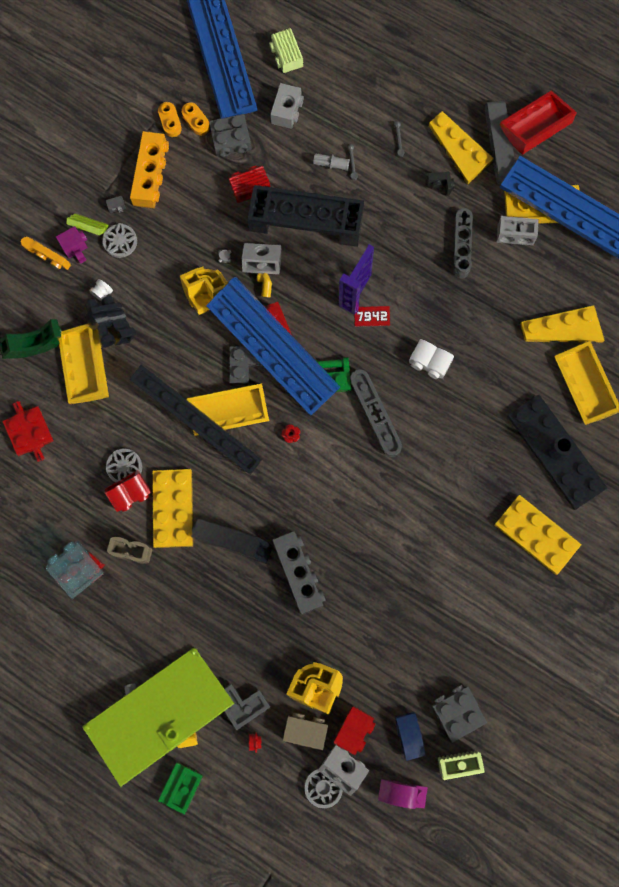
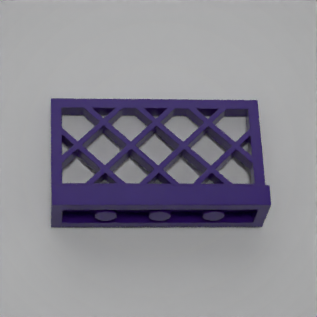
[339,244,374,315]

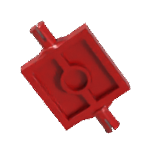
[3,401,54,462]

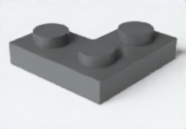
[230,346,263,385]
[225,684,271,730]

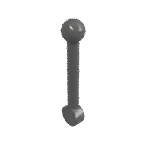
[394,121,405,157]
[347,144,358,180]

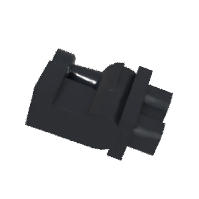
[85,296,136,348]

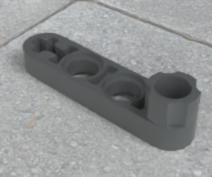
[453,208,473,279]

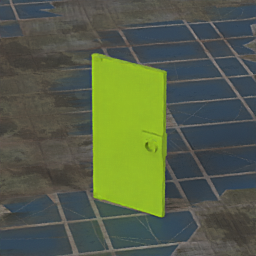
[82,647,234,787]

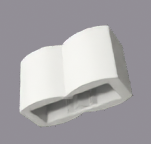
[409,339,454,379]

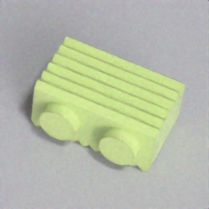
[269,28,303,73]
[438,750,485,780]

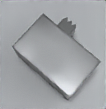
[106,196,126,213]

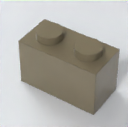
[283,713,328,750]

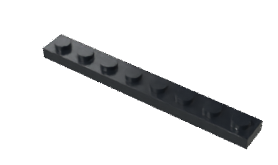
[129,364,263,475]

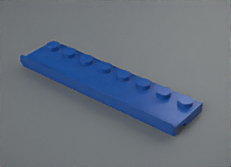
[187,0,257,119]
[500,156,619,259]
[207,277,340,416]

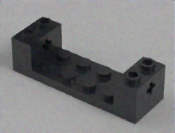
[248,185,364,247]

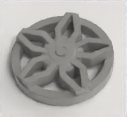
[103,223,137,258]
[106,449,142,482]
[305,769,343,808]

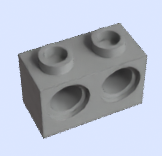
[496,216,539,245]

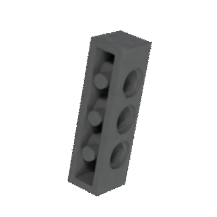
[273,531,326,615]

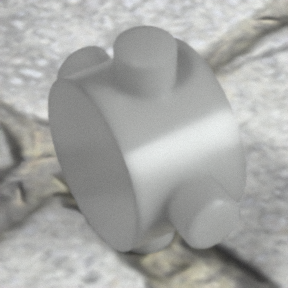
[218,250,232,263]

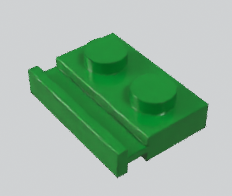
[158,762,203,815]

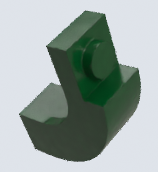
[0,319,61,359]

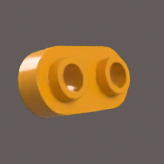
[158,102,182,137]
[182,103,210,136]

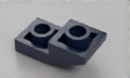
[395,712,426,761]

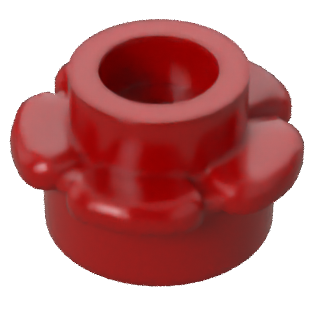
[282,425,300,443]
[249,732,261,753]

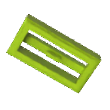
[66,213,108,235]

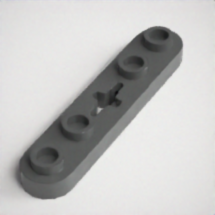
[350,369,402,457]

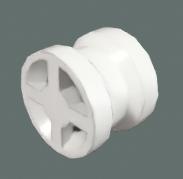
[89,279,113,301]

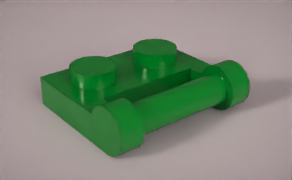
[315,357,351,392]

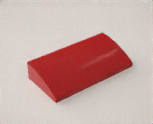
[500,91,577,155]

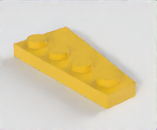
[429,111,494,185]
[520,306,605,343]

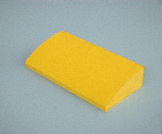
[59,323,109,404]
[554,341,619,425]
[187,384,269,436]

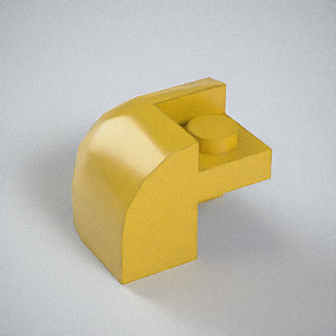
[180,266,228,315]
[286,662,343,714]

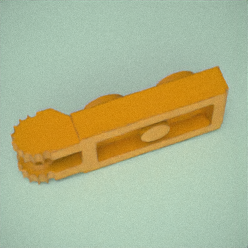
[21,236,71,270]

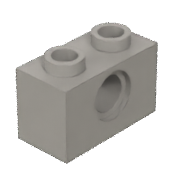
[271,83,304,129]
[242,243,281,274]
[318,745,369,796]

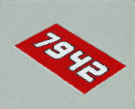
[355,306,390,326]

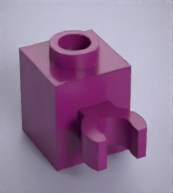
[56,226,88,264]

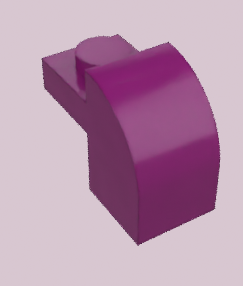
[378,779,428,809]

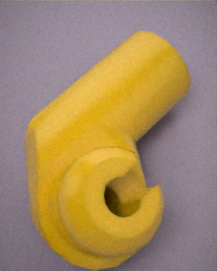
[257,273,272,297]

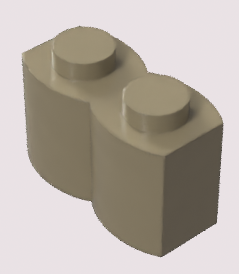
[107,537,153,564]

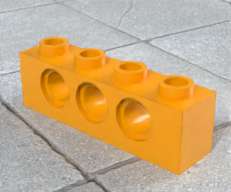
[130,131,169,208]

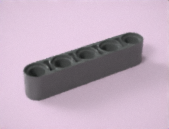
[485,100,515,185]

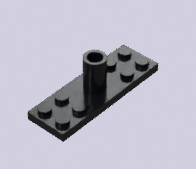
[507,395,608,510]

